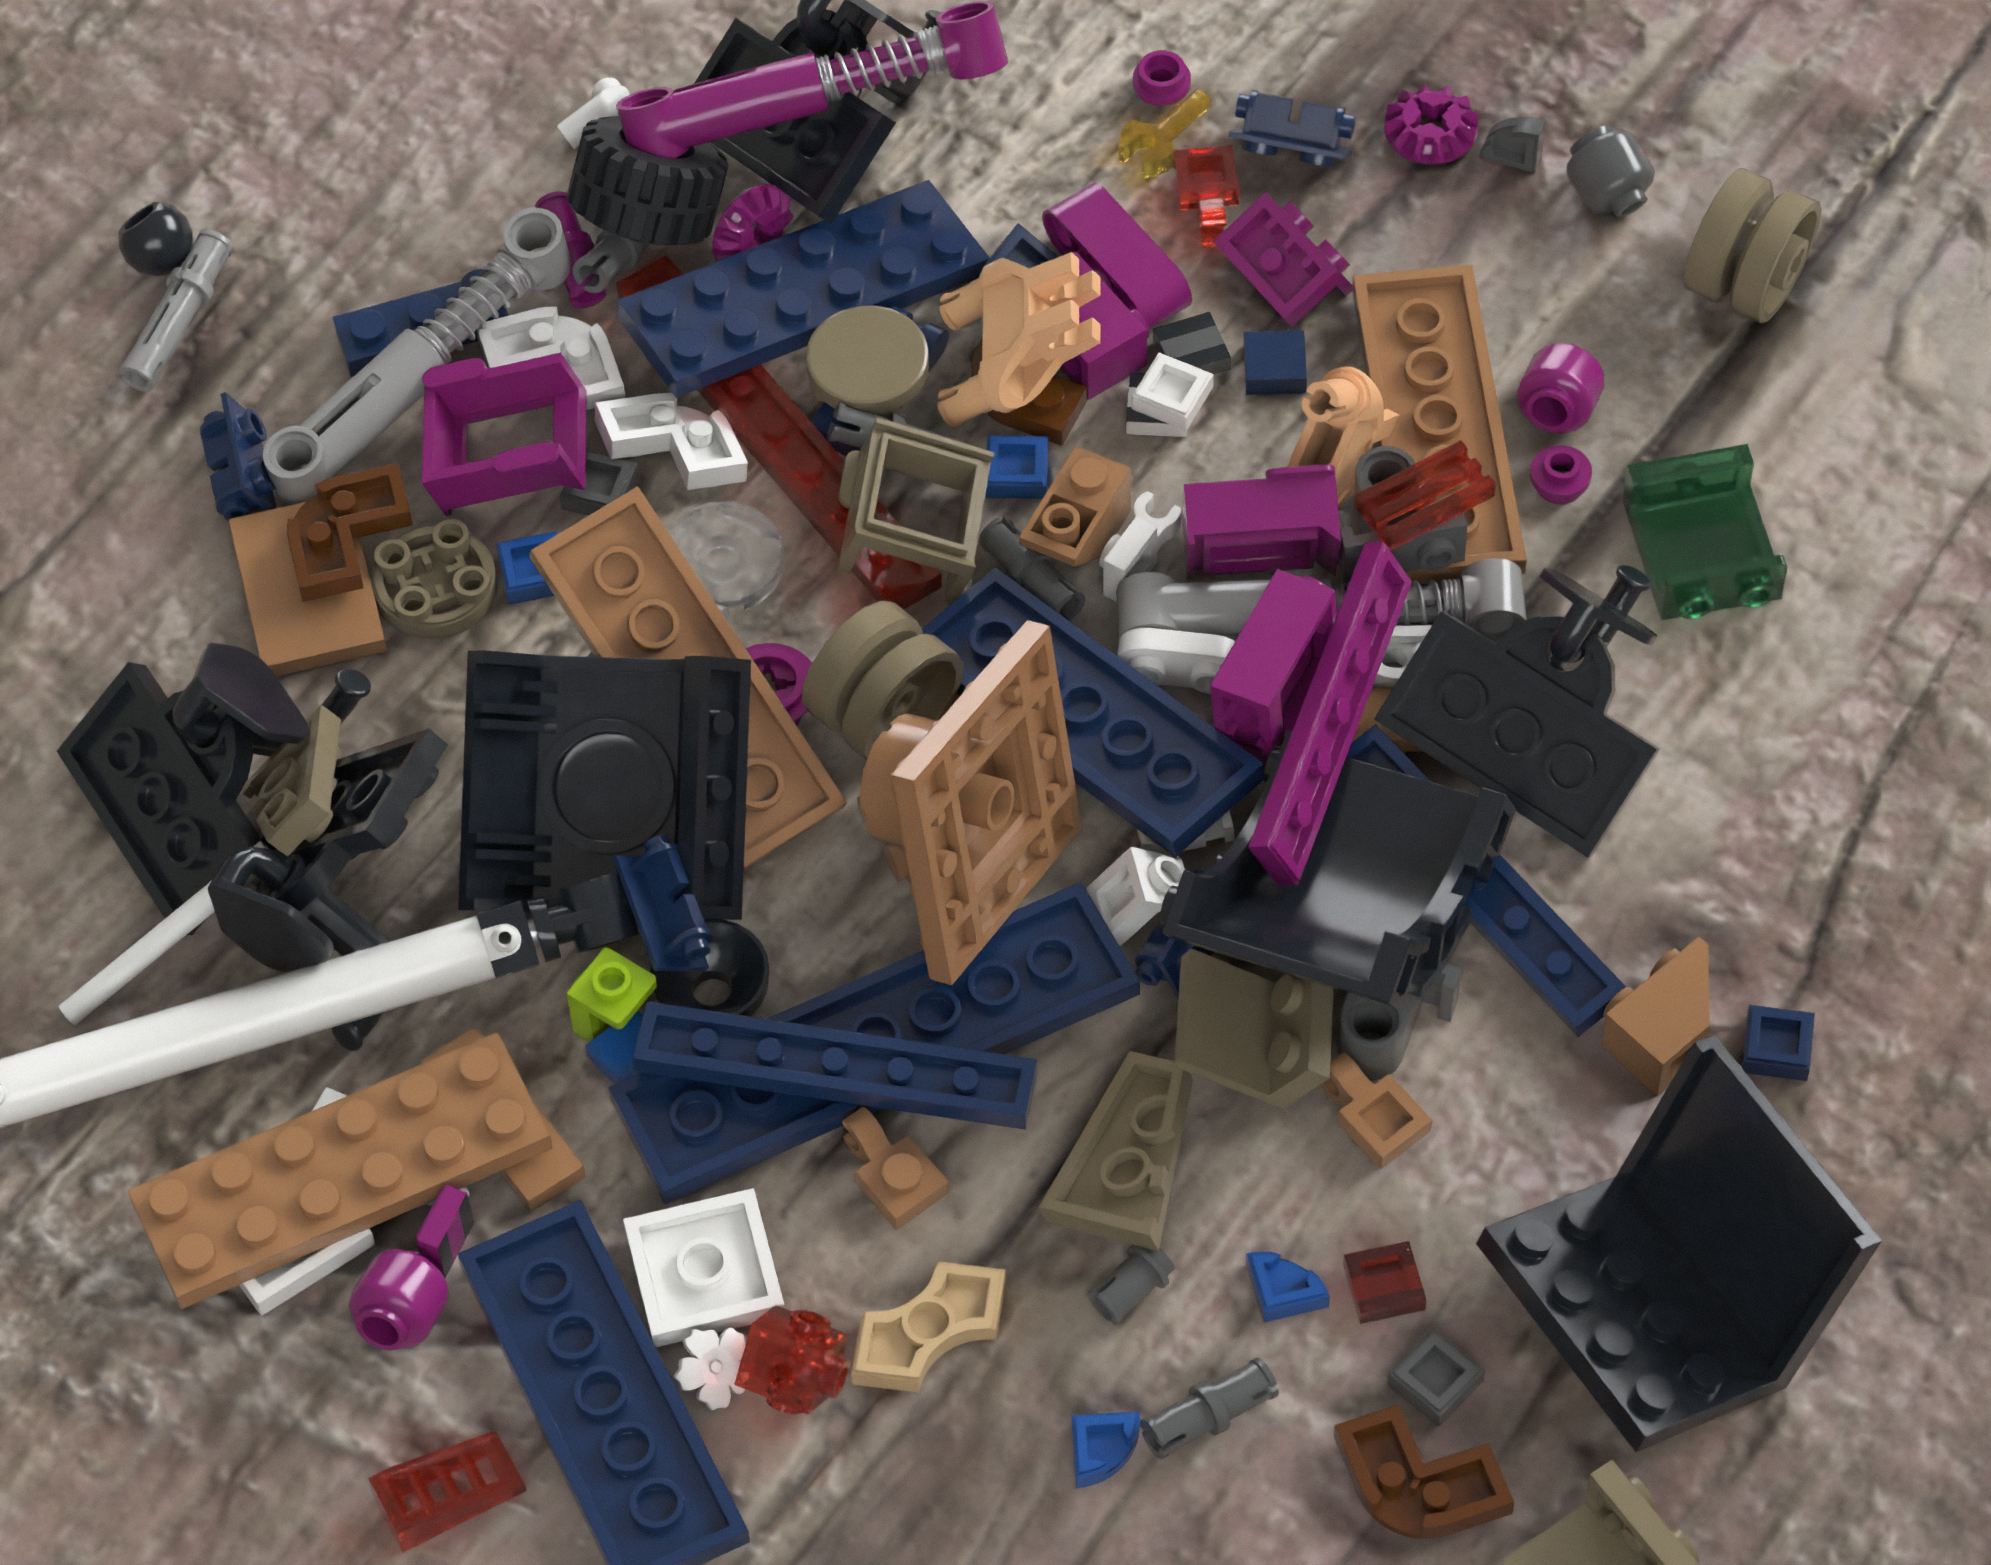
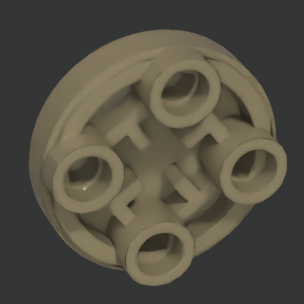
[806,305,929,419]
[371,519,497,639]

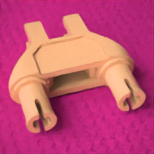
[938,252,1100,427]
[1287,366,1399,511]

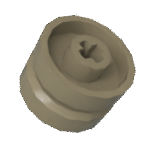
[1683,168,1822,323]
[802,601,963,760]

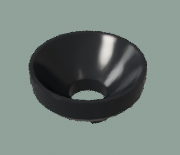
[650,919,770,1017]

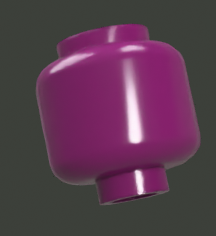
[1517,342,1604,434]
[348,1249,449,1351]

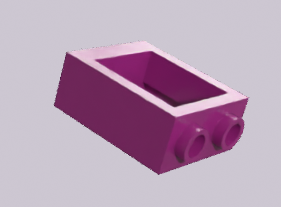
[1210,569,1337,770]

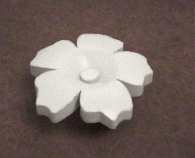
[673,1328,756,1410]

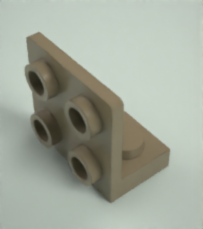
[1175,949,1334,1109]

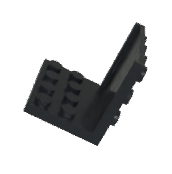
[1476,1035,1882,1452]

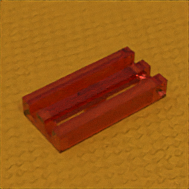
[1355,440,1496,551]

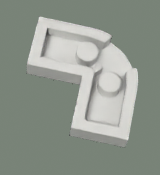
[476,307,626,411]
[594,393,748,490]

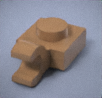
[1321,1052,1433,1169]
[842,1106,949,1230]

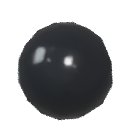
[118,202,193,276]

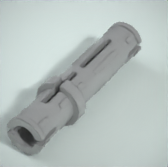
[118,229,234,392]

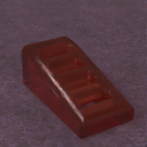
[368,1430,527,1553]

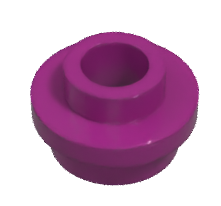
[1133,50,1191,106]
[1530,445,1592,505]

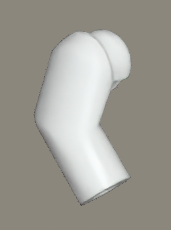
[557,78,630,149]

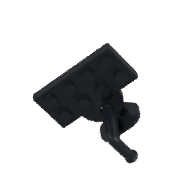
[694,0,941,224]
[1374,565,1661,858]
[56,643,371,936]
[208,728,448,1051]

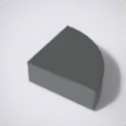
[1479,117,1546,173]

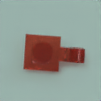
[1173,145,1239,248]

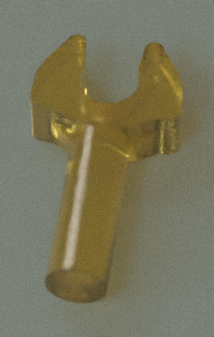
[1119,89,1212,178]

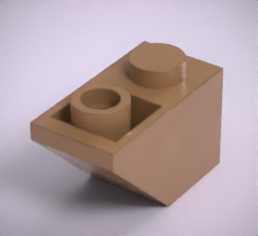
[1019,446,1131,567]
[1601,937,1710,1097]

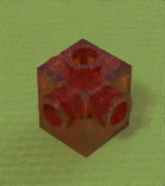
[734,1305,850,1415]

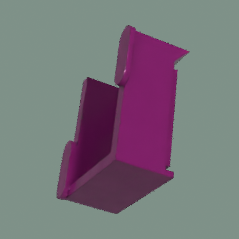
[421,352,587,516]
[1181,465,1341,580]

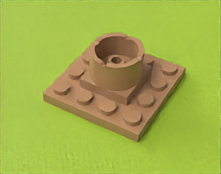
[860,620,1082,985]

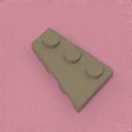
[241,705,341,857]
[1038,1051,1193,1251]

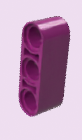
[1042,182,1192,329]

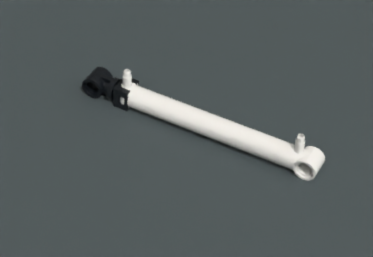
[0,872,640,1128]

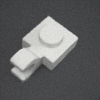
[1099,491,1181,602]

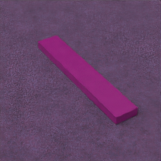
[1248,542,1412,886]

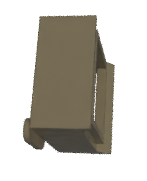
[838,417,994,605]

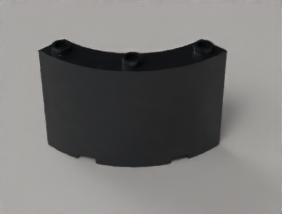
[1160,730,1516,1007]

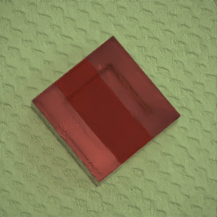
[1343,1241,1427,1324]

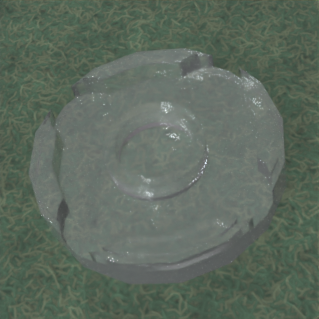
[667,501,784,614]

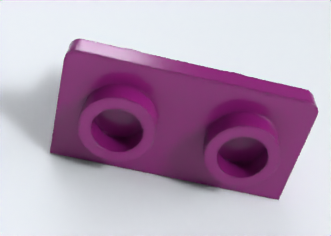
[1213,192,1352,327]

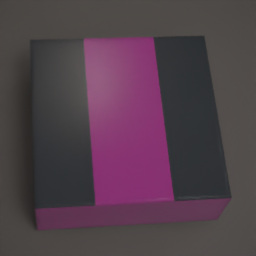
[415,1185,474,1278]

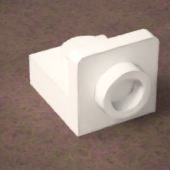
[1086,847,1185,946]

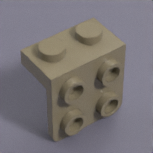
[1502,1460,1700,1565]

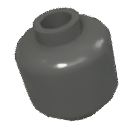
[1566,125,1655,218]

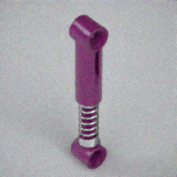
[616,1,1008,158]

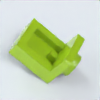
[566,946,657,1042]

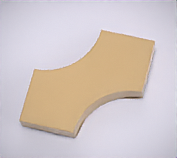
[851,1261,1006,1393]

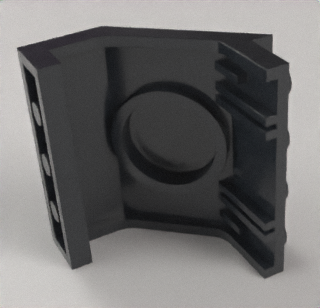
[458,650,751,920]

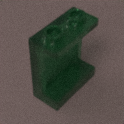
[1622,444,1788,621]

